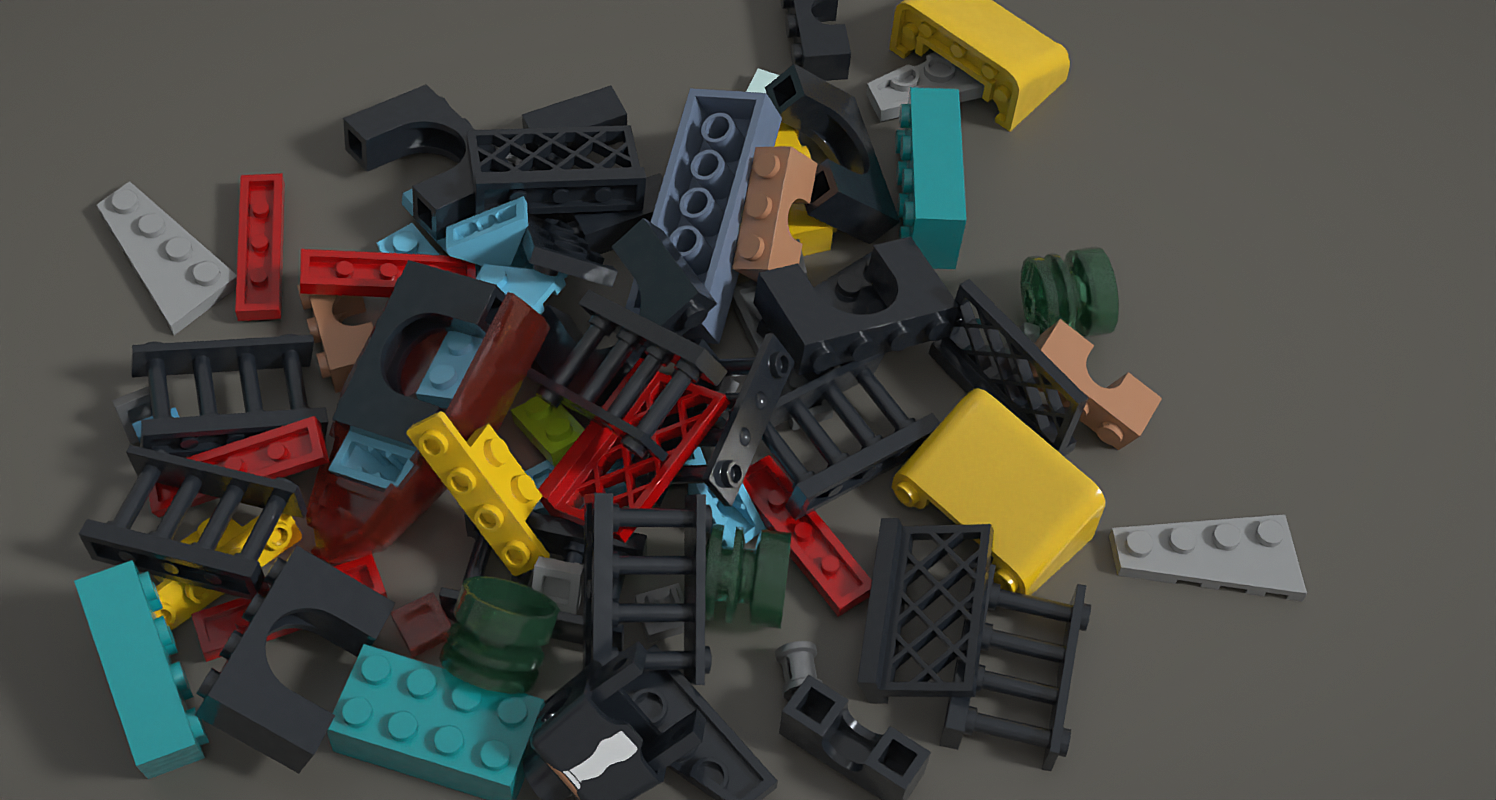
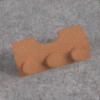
[732,146,818,282]
[297,284,374,393]
[1028,319,1162,450]

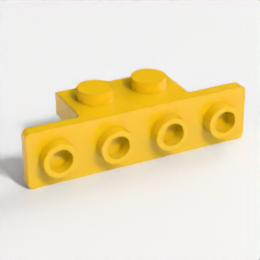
[406,411,550,576]
[153,513,302,631]

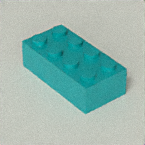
[895,87,967,269]
[74,560,209,779]
[327,644,545,800]

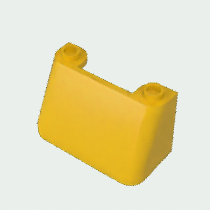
[889,0,1070,132]
[891,388,1105,596]

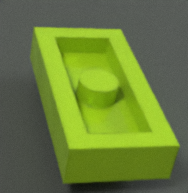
[510,396,584,467]

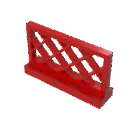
[538,358,730,543]

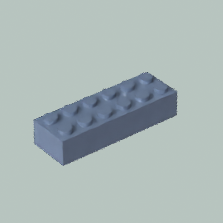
[625,88,782,344]

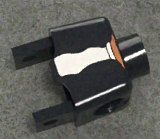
[523,641,706,800]

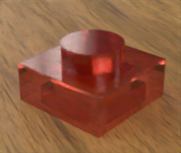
[391,592,455,657]

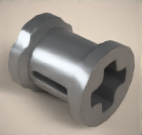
[775,641,822,701]

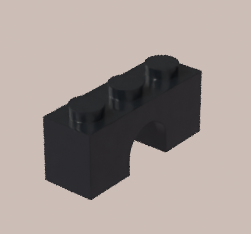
[780,0,851,81]
[779,674,931,800]

